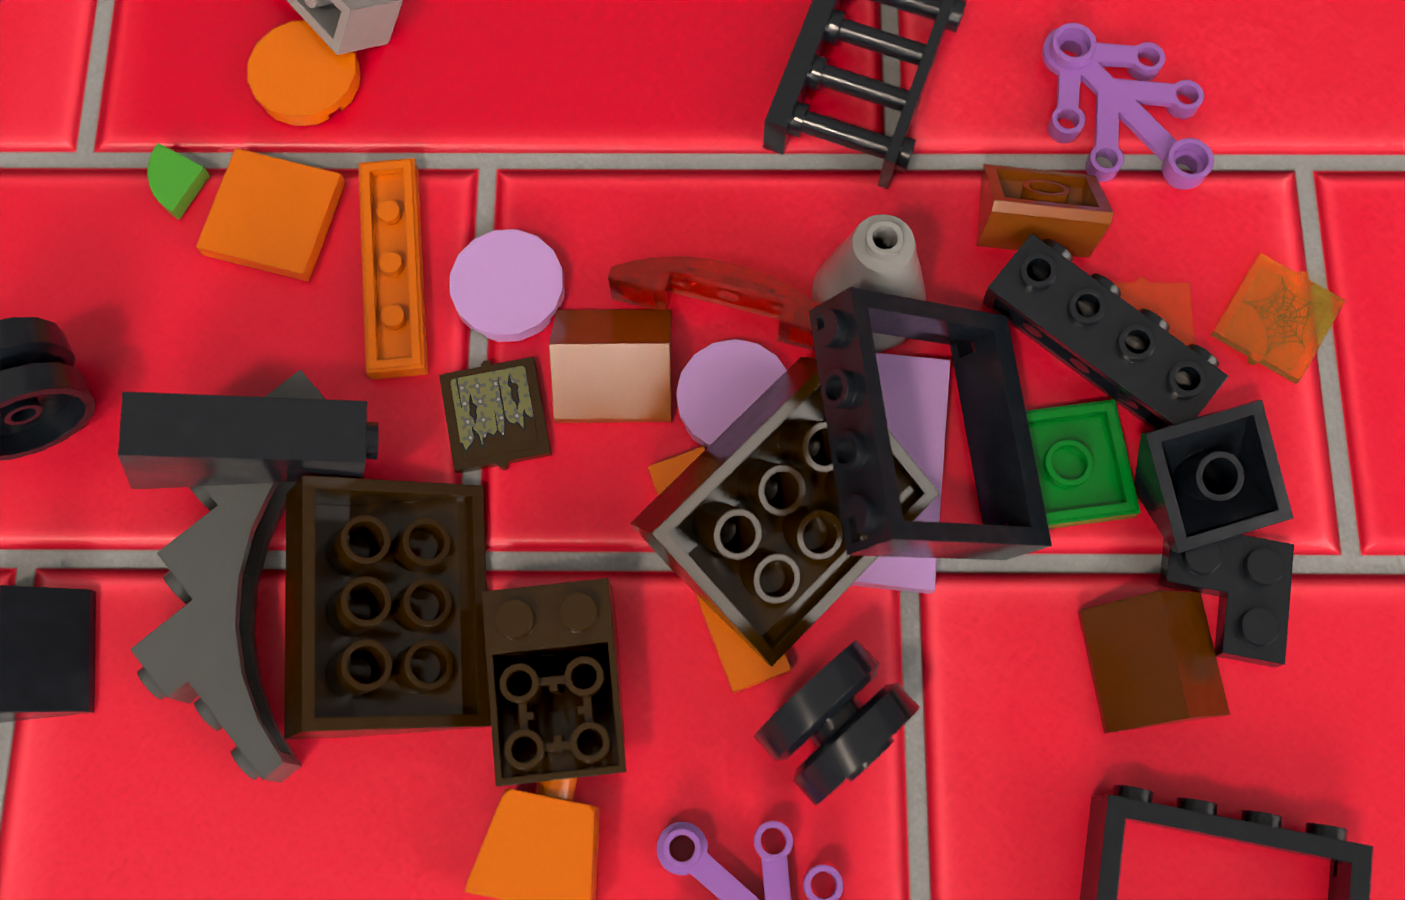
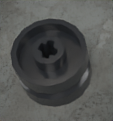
[0,317,96,460]
[754,640,920,806]

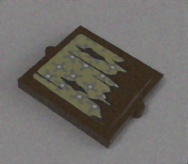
[439,357,552,474]

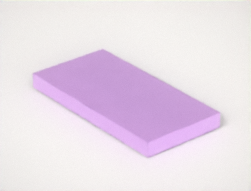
[851,353,950,594]

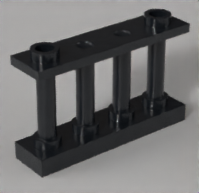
[763,0,967,189]

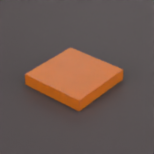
[196,148,346,282]

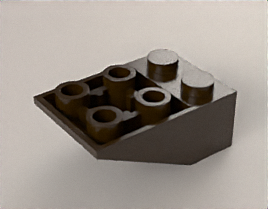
[482,578,627,787]

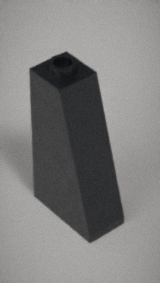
[118,391,379,489]

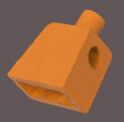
[465,778,600,900]

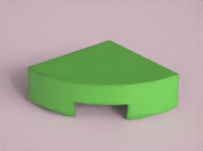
[148,143,210,220]

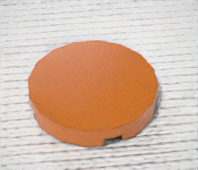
[247,20,360,126]

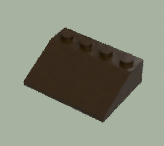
[630,357,940,666]
[284,475,491,739]

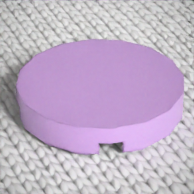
[450,229,565,342]
[676,339,787,449]

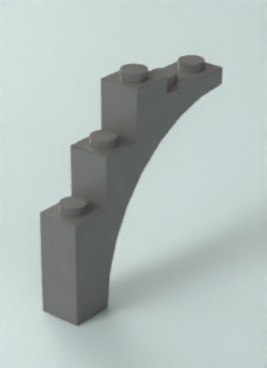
[130,370,326,783]

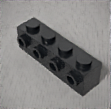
[982,233,1229,430]

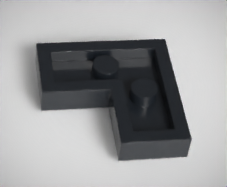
[1159,535,1294,668]

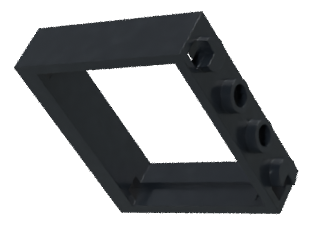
[809,287,1052,560]
[1080,785,1373,900]

